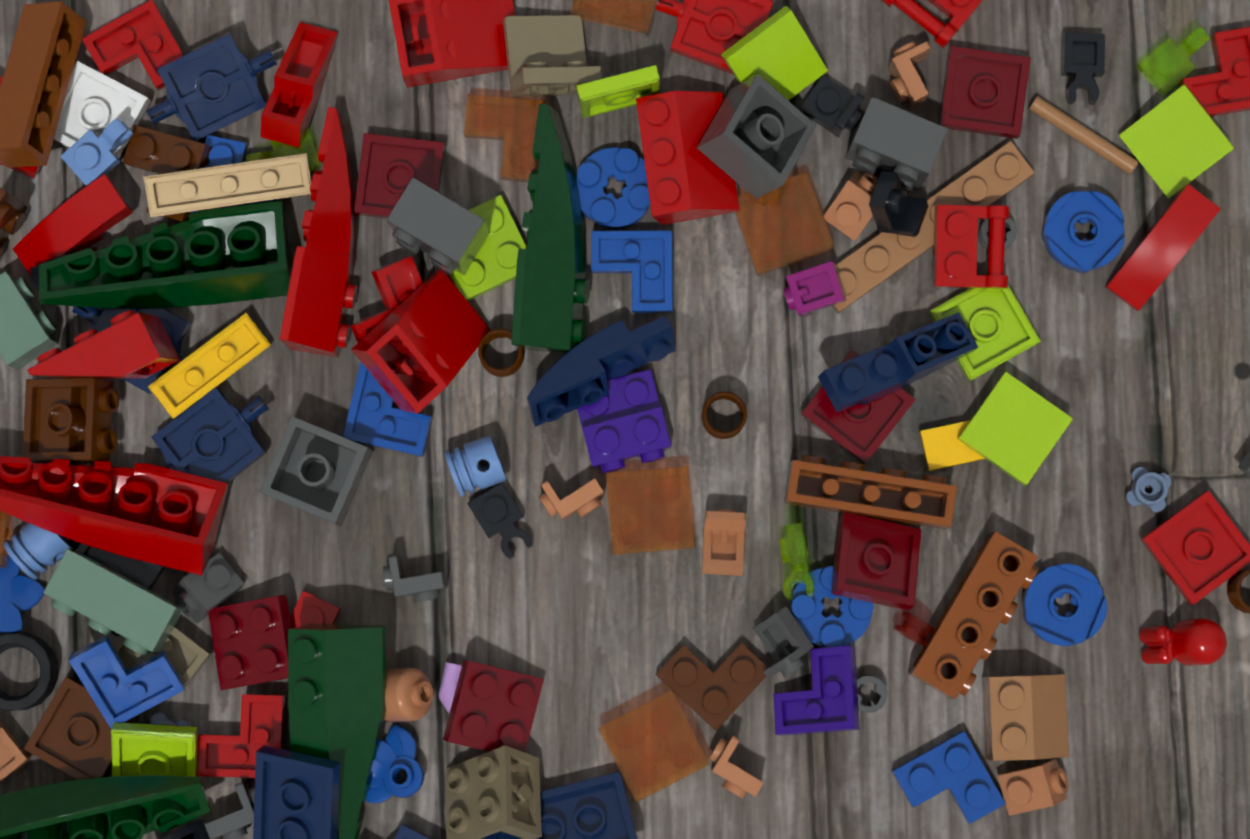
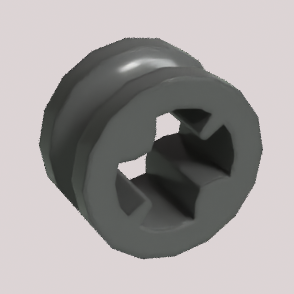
[978,217,1017,250]
[857,675,887,713]

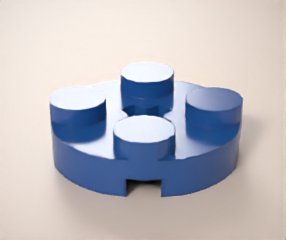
[576,147,651,230]
[1041,191,1125,273]
[1022,564,1107,646]
[790,566,874,647]

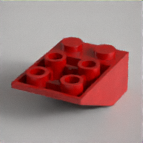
[389,0,515,88]
[351,269,491,414]
[27,310,181,379]

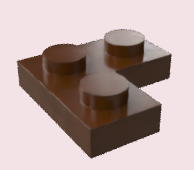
[123,125,212,222]
[656,643,768,731]

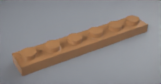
[832,141,1035,314]

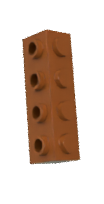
[0,1,86,167]
[784,455,957,530]
[908,531,1038,699]

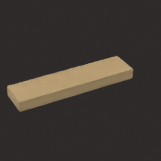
[144,153,311,217]

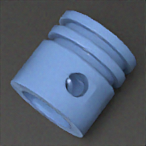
[444,435,507,497]
[3,523,74,580]

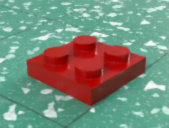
[1140,490,1250,605]

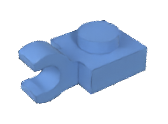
[60,118,134,186]

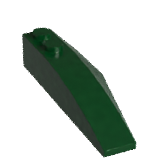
[511,104,590,353]
[39,201,292,308]
[288,623,386,839]
[0,775,211,839]

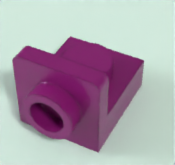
[784,261,847,317]

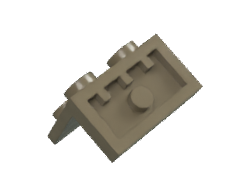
[503,15,602,97]
[445,745,542,839]

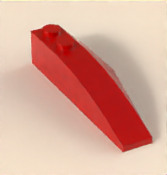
[279,107,357,358]
[0,456,228,576]

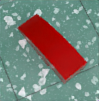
[261,22,338,148]
[13,174,133,276]
[1106,184,1221,312]

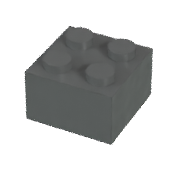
[697,74,816,199]
[846,97,948,190]
[387,178,489,275]
[259,416,373,526]

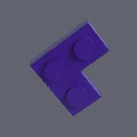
[773,645,860,736]

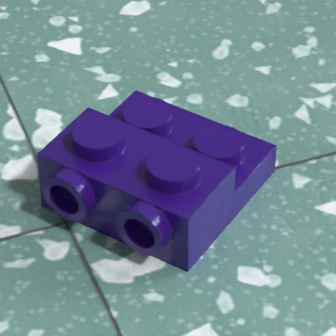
[577,369,671,473]

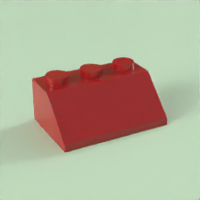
[636,91,741,225]

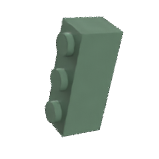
[43,549,184,655]

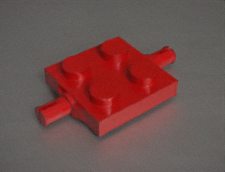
[655,0,774,75]

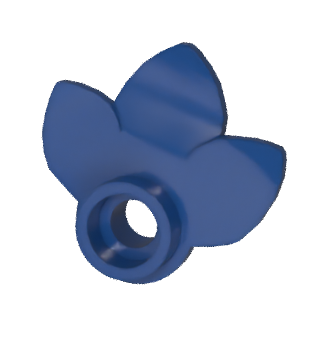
[0,555,45,633]
[364,725,424,803]

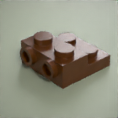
[22,378,119,463]

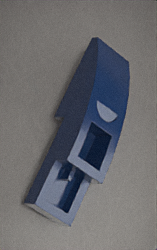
[818,312,978,413]
[527,316,676,427]

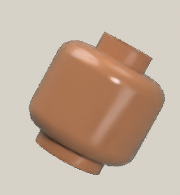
[384,668,433,722]

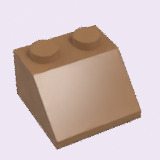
[982,674,1069,761]

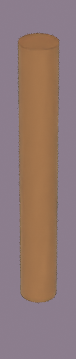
[1029,96,1139,175]

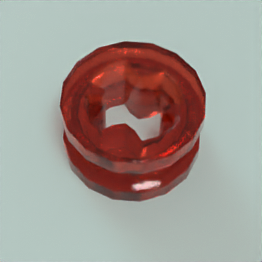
[893,611,935,647]

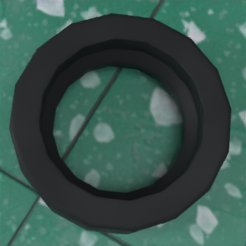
[0,633,58,711]

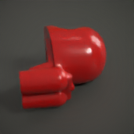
[1139,618,1227,666]

